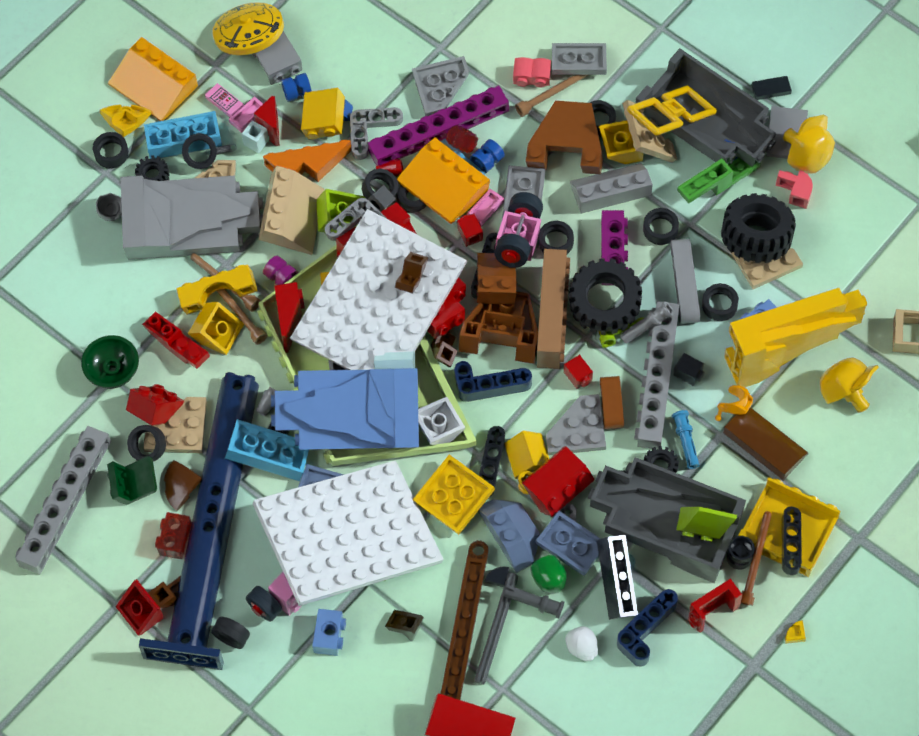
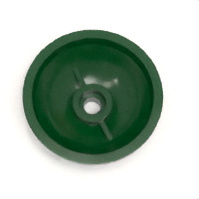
[81,335,139,389]

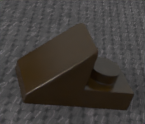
[385,609,424,641]

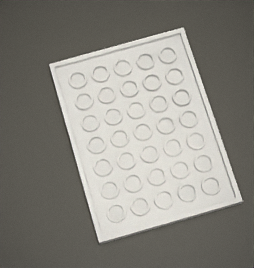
[290,209,467,370]
[253,460,444,606]

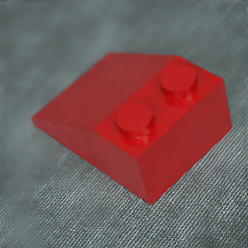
[274,282,305,353]

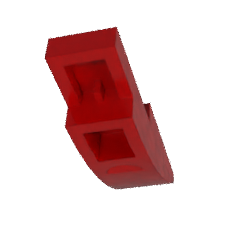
[142,311,210,369]

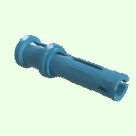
[671,410,700,469]

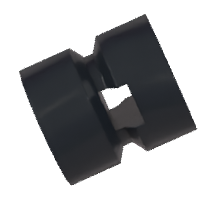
[727,536,755,570]

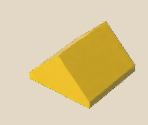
[504,431,549,479]

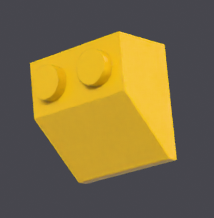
[599,120,644,164]
[188,302,244,355]

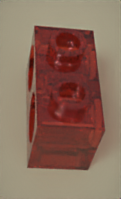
[155,512,192,559]

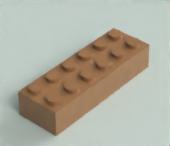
[537,249,570,369]

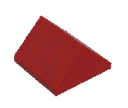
[254,96,280,146]
[115,579,164,636]

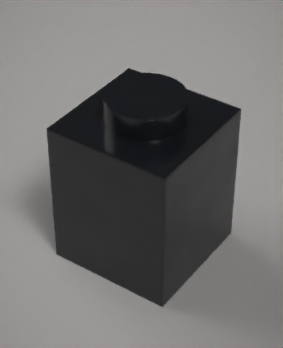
[673,353,705,386]

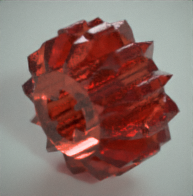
[446,125,478,153]

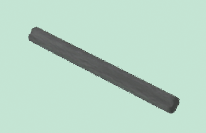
[475,573,518,685]

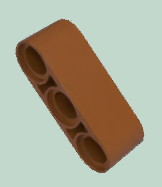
[600,376,624,429]

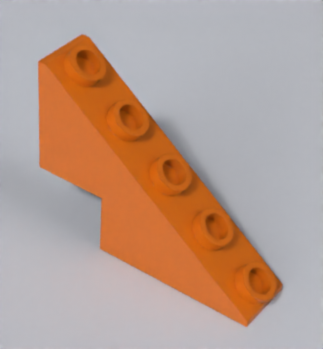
[263,140,352,182]

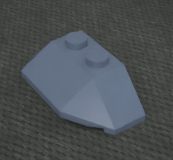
[478,499,540,573]

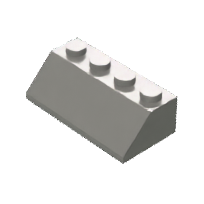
[570,163,653,214]

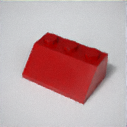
[521,446,595,517]

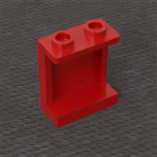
[688,578,742,633]

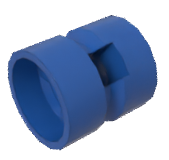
[281,73,312,102]
[470,139,505,173]

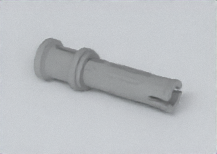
[620,301,675,344]

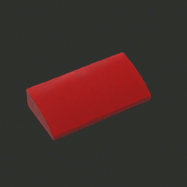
[424,693,516,736]

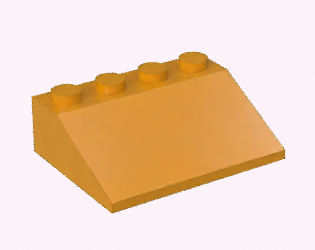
[108,37,198,121]
[397,138,490,224]

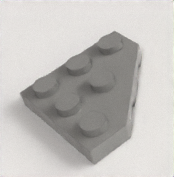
[412,56,469,116]
[546,394,606,456]

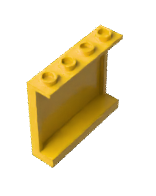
[738,477,841,577]

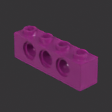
[601,210,628,285]

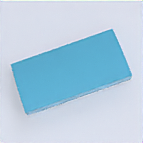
[144,111,222,159]
[225,419,309,481]

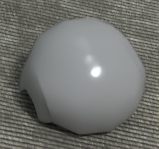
[96,193,122,221]

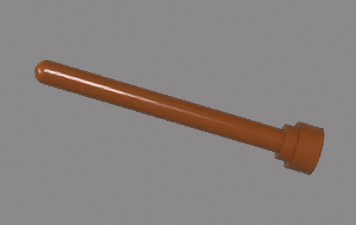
[741,511,772,606]

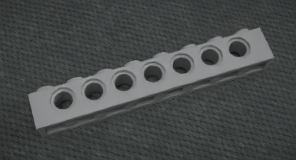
[634,301,680,449]
[15,426,111,575]

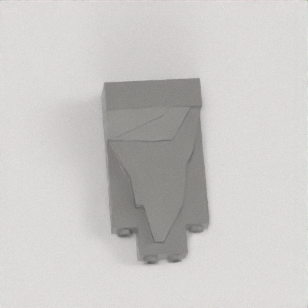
[120,175,263,260]

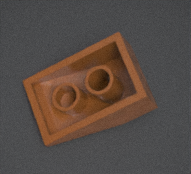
[477,253,516,305]

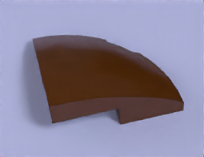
[164,460,202,511]

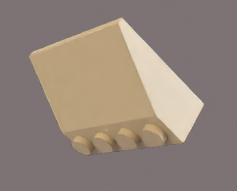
[258,166,324,255]

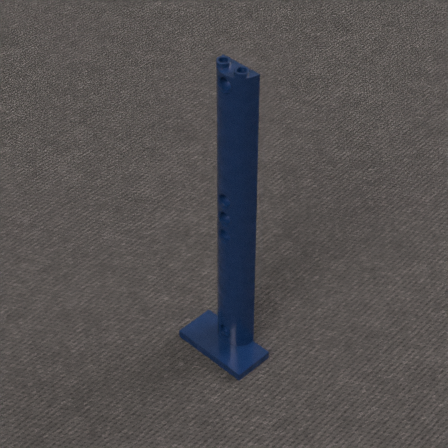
[139,372,259,670]

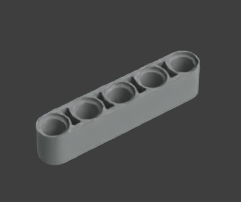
[670,239,700,324]

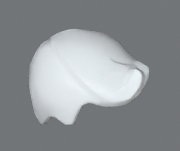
[565,626,598,661]

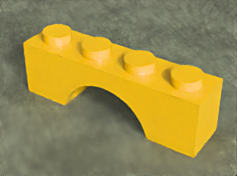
[176,264,258,315]

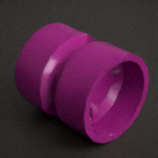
[263,255,298,285]

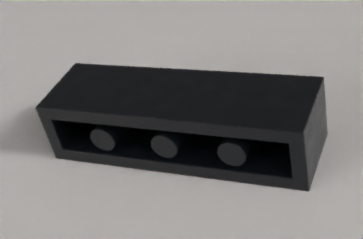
[596,535,638,620]

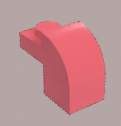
[776,170,813,209]

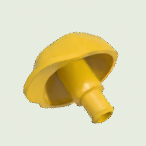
[783,114,835,174]
[820,357,879,413]

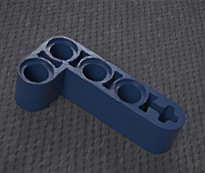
[454,361,532,402]
[617,589,678,667]

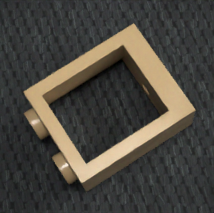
[892,309,919,354]

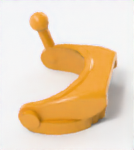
[715,385,753,421]

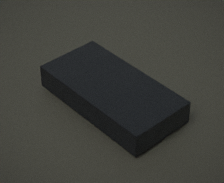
[751,76,792,100]

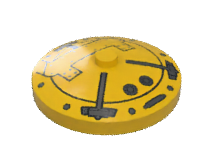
[212,3,284,55]

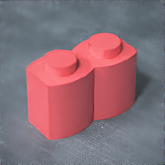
[513,57,551,88]

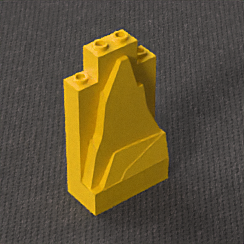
[724,288,867,387]

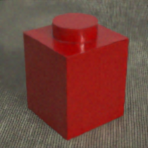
[457,214,483,247]
[564,354,593,389]

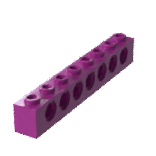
[368,85,509,166]

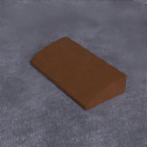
[723,407,808,481]

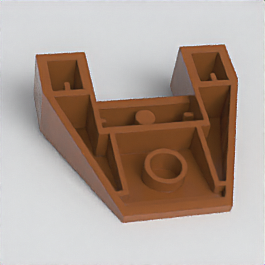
[526,100,603,175]
[459,291,538,364]

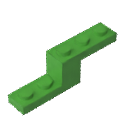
[677,158,761,204]

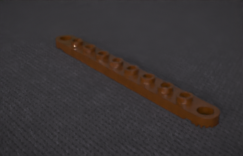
[441,540,489,700]

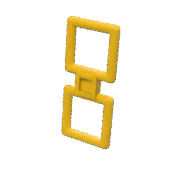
[627,85,717,136]

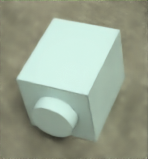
[242,121,269,153]

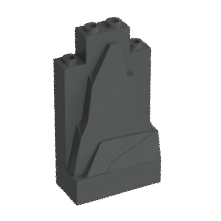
[635,48,776,167]
[588,457,746,583]

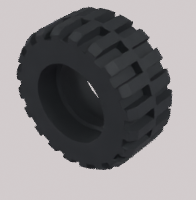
[721,193,796,263]
[569,258,642,335]

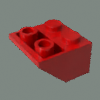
[126,384,184,426]

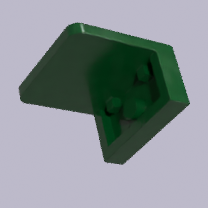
[107,456,157,505]

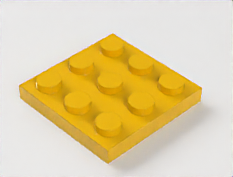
[413,454,495,535]

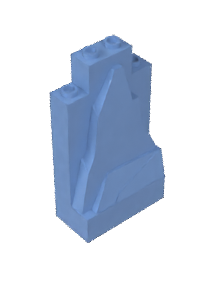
[271,368,419,450]

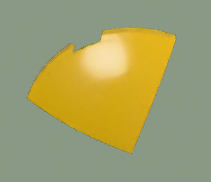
[100,104,151,137]

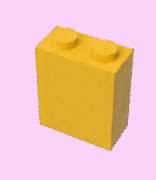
[301,87,345,139]

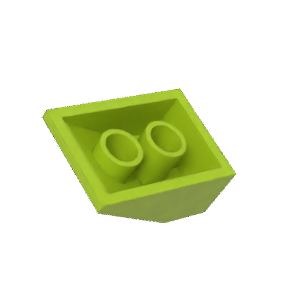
[317,189,365,233]
[676,507,737,542]

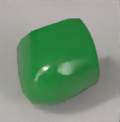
[530,555,566,594]

